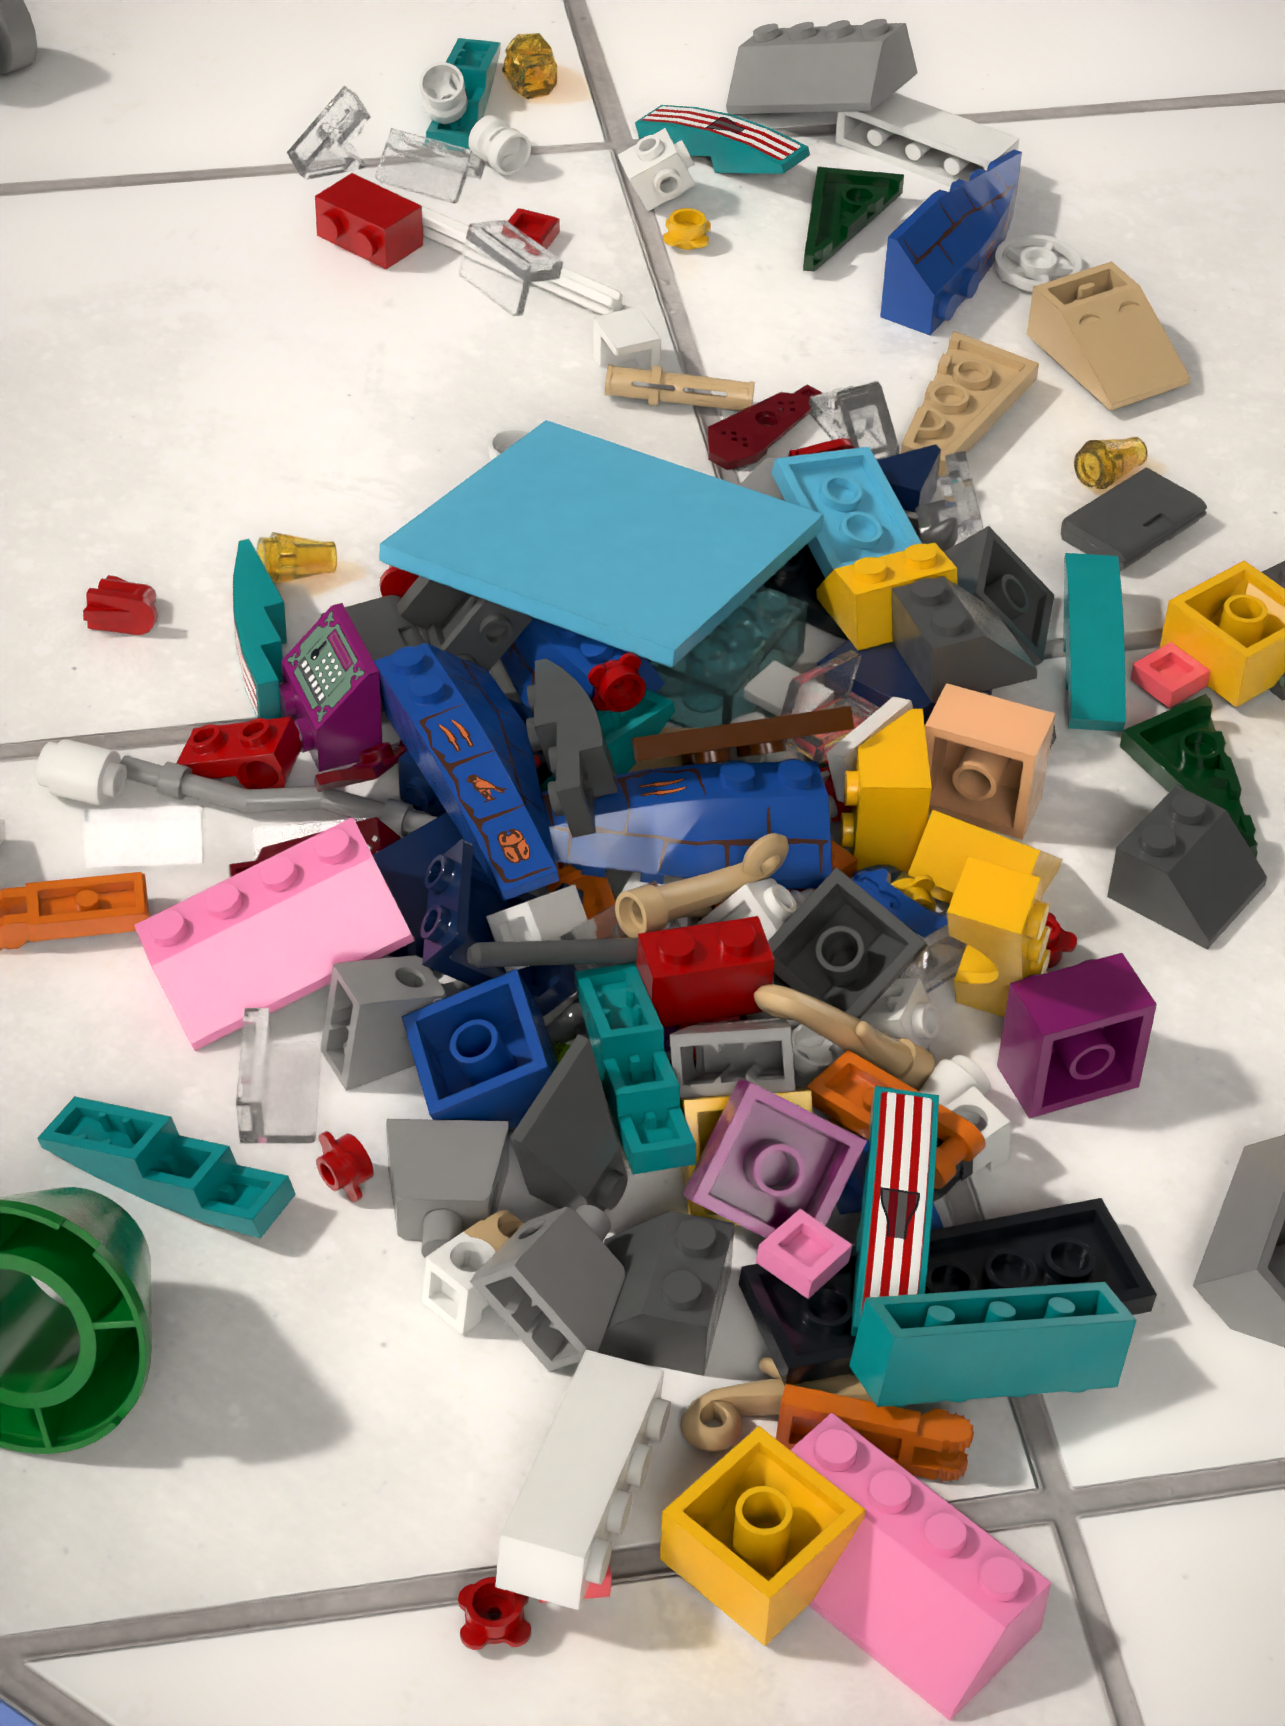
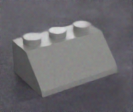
[1193,1134,1285,1348]

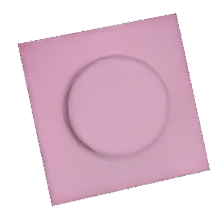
[756,1209,853,1299]

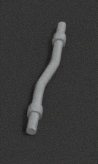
[120,755,437,837]

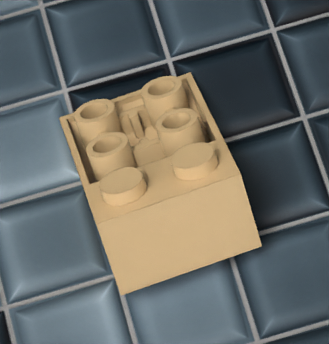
[1027,261,1190,411]

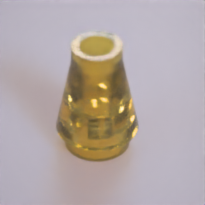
[1074,436,1148,489]
[257,532,337,585]

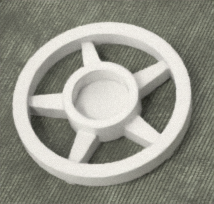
[994,234,1082,292]

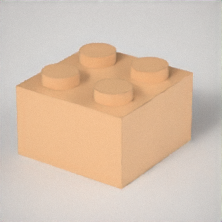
[925,683,1056,840]

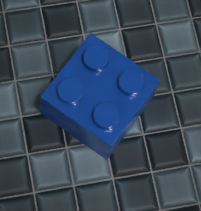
[402,969,558,1130]

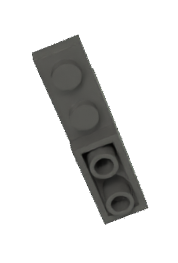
[526,658,618,838]

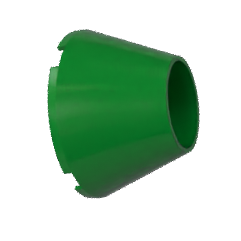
[0,1187,152,1454]

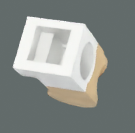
[421,1210,524,1335]

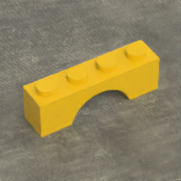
[947,856,1051,1017]

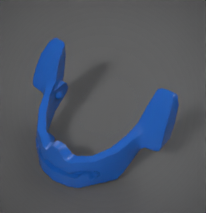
[850,864,960,945]

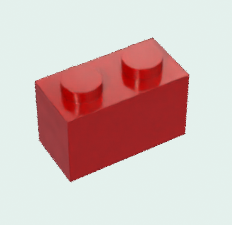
[315,173,423,269]
[636,916,775,1027]

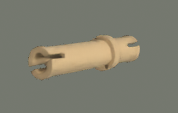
[605,364,755,411]

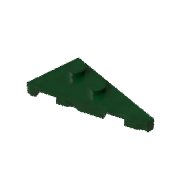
[803,167,904,272]
[1120,694,1258,858]

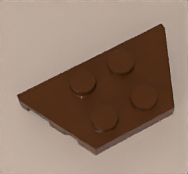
[631,706,854,766]

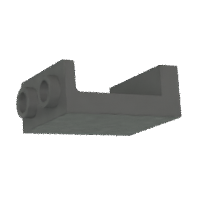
[396,576,533,671]

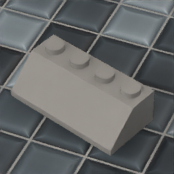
[726,19,918,114]

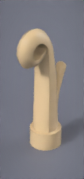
[615,833,789,938]
[754,984,935,1091]
[680,1357,873,1453]

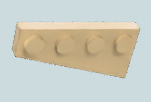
[900,331,1039,478]

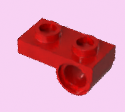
[176,716,302,789]

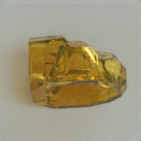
[502,33,557,99]

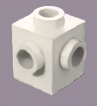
[618,128,695,212]

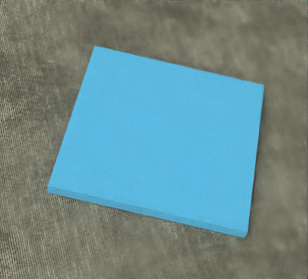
[379,420,824,668]

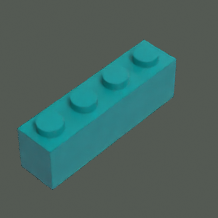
[849,1282,1137,1407]

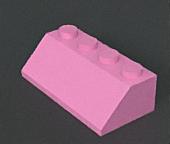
[134,817,415,1051]
[790,1413,1051,1721]

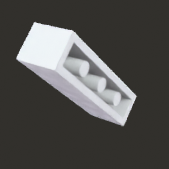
[835,92,1020,187]
[495,1350,671,1610]

